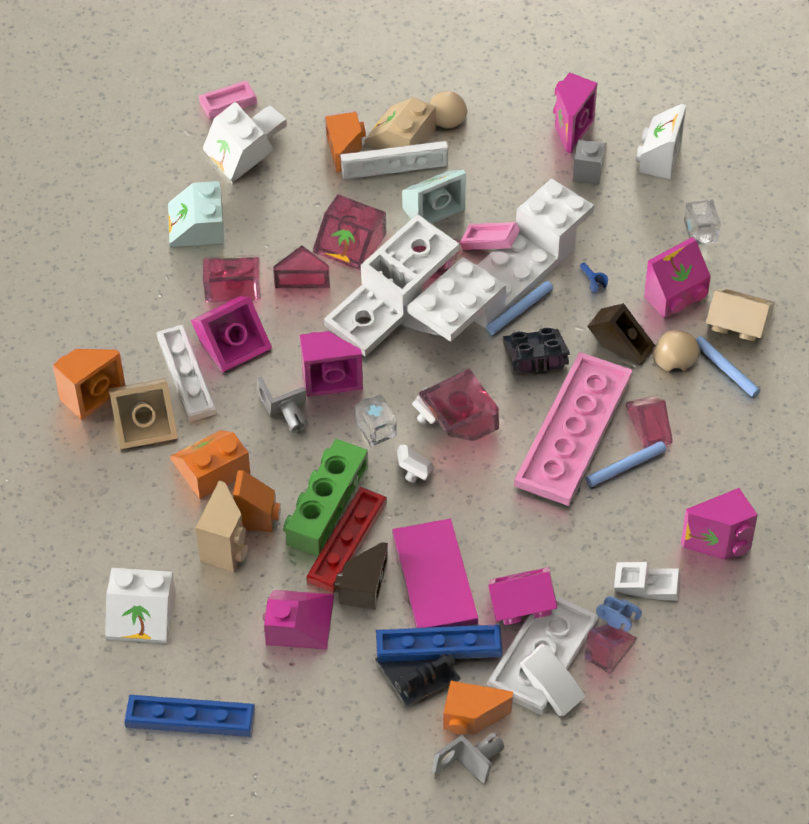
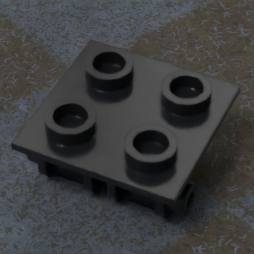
[503,328,570,374]
[375,654,461,707]

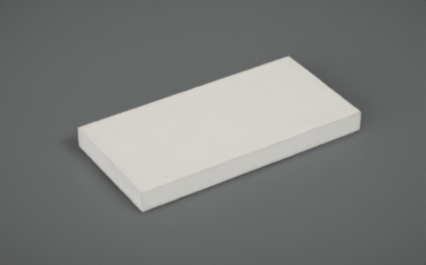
[486,595,599,715]

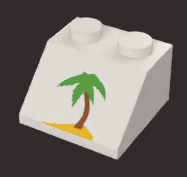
[203,102,274,183]
[636,104,686,179]
[105,568,176,644]

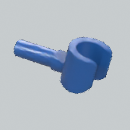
[580,262,608,292]

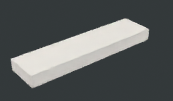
[341,141,448,180]
[157,324,217,422]

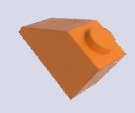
[325,112,366,172]
[233,470,281,532]
[443,681,513,735]

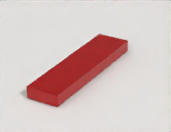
[306,487,387,593]

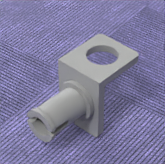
[257,376,308,433]
[431,733,504,783]

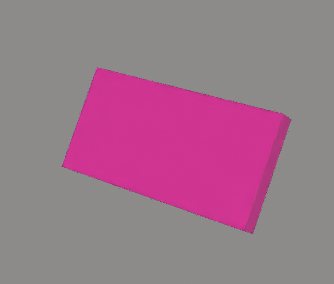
[392,518,478,628]

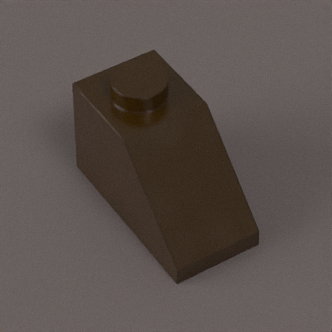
[587,303,656,365]
[335,542,388,610]

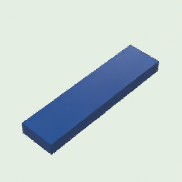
[376,625,502,662]
[124,695,255,737]

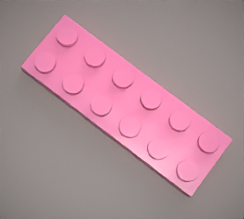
[514,352,633,506]

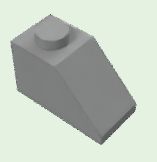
[573,139,607,185]

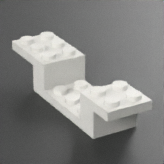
[408,178,594,342]

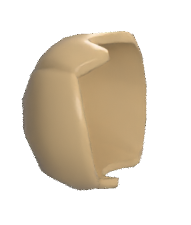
[429,91,467,129]
[653,330,700,372]

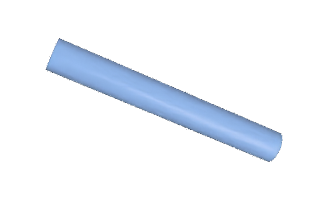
[486,281,553,335]
[696,336,760,398]
[586,441,666,487]

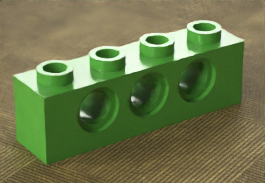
[283,439,368,556]

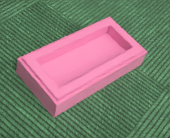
[199,81,257,119]
[460,222,520,250]

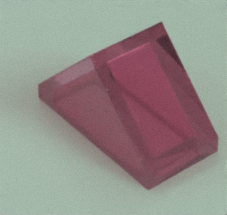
[273,245,330,288]
[625,396,673,449]
[585,624,637,674]

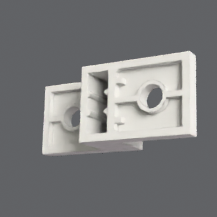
[324,214,459,357]

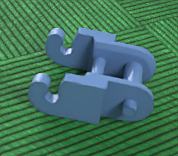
[596,596,642,632]

